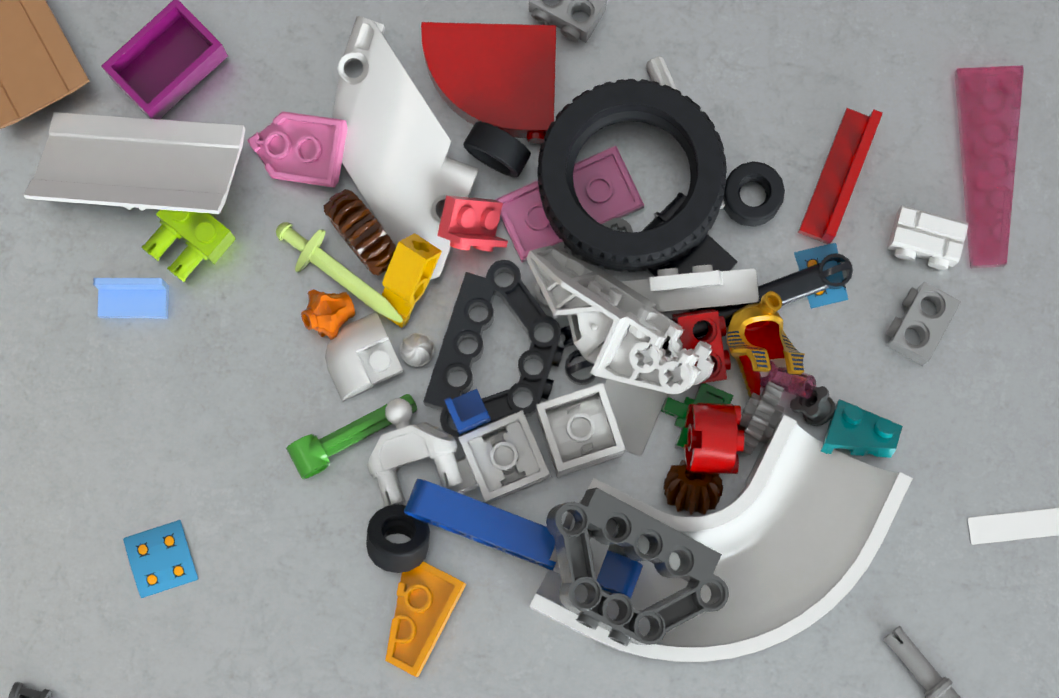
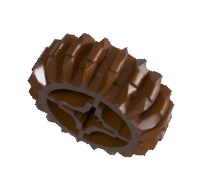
[323,189,396,276]

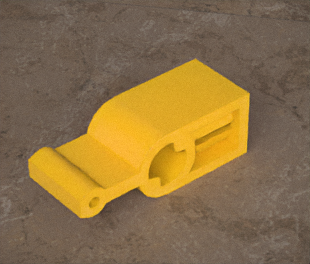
[382,233,442,328]

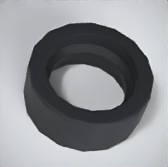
[463,121,531,177]

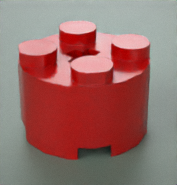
[684,403,745,474]

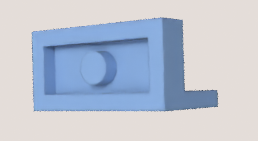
[93,278,169,319]

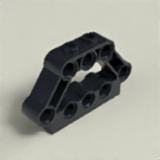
[423,260,564,440]

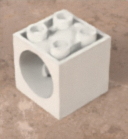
[536,383,626,478]

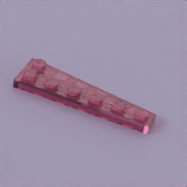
[955,65,1024,268]

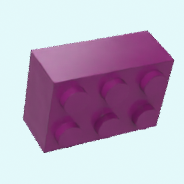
[101,0,228,119]

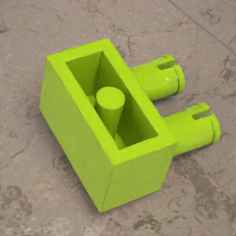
[141,210,236,282]

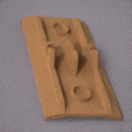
[0,0,90,129]

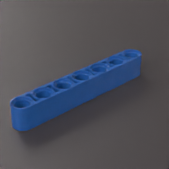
[404,479,643,599]

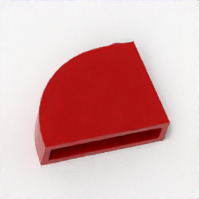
[421,22,556,143]

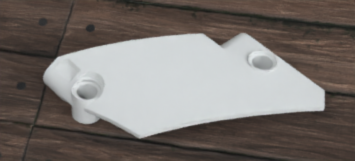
[332,16,479,280]

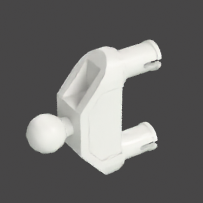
[368,398,464,507]

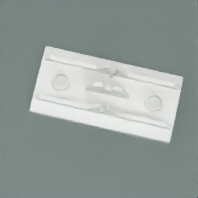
[24,112,245,214]

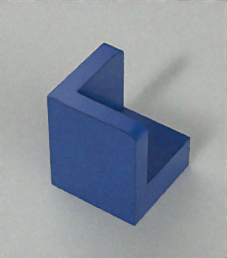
[444,389,491,436]

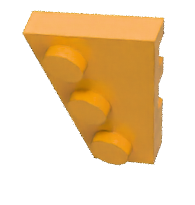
[385,561,466,677]

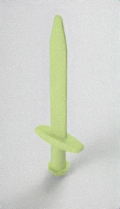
[276,222,403,323]

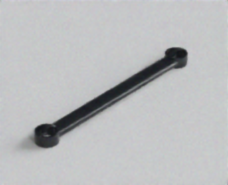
[565,253,853,385]

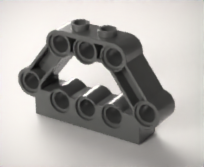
[546,487,729,646]

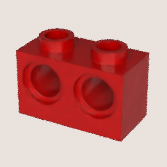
[672,309,731,384]

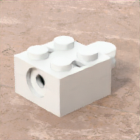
[439,410,550,504]

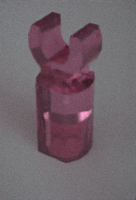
[760,361,816,399]

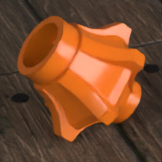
[301,289,355,340]

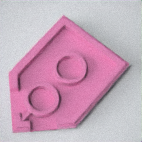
[247,112,347,188]

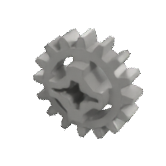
[737,381,784,455]

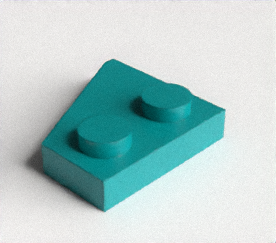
[821,399,903,458]

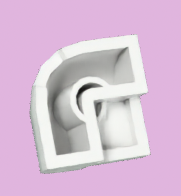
[325,312,404,402]

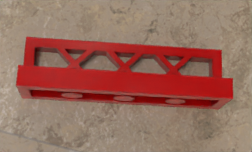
[798,108,883,245]

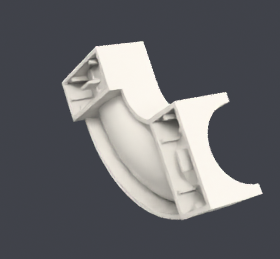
[529,415,913,662]

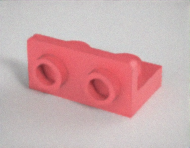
[437,195,508,252]

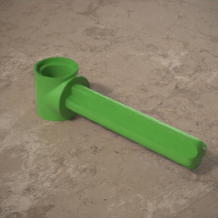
[286,394,417,479]

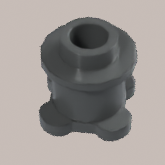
[790,381,835,426]

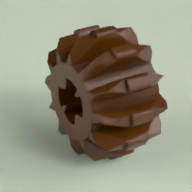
[663,460,723,515]

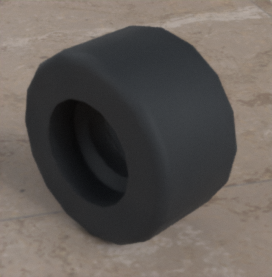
[723,161,785,227]
[366,504,430,573]

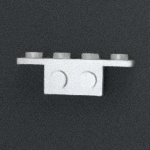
[622,265,759,312]

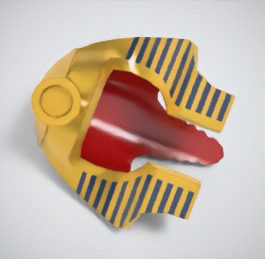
[727,291,805,397]

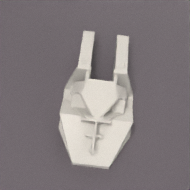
[526,246,715,394]

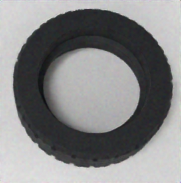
[537,79,727,272]

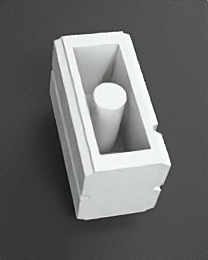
[887,205,968,270]

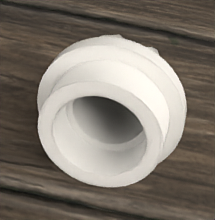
[400,333,434,367]

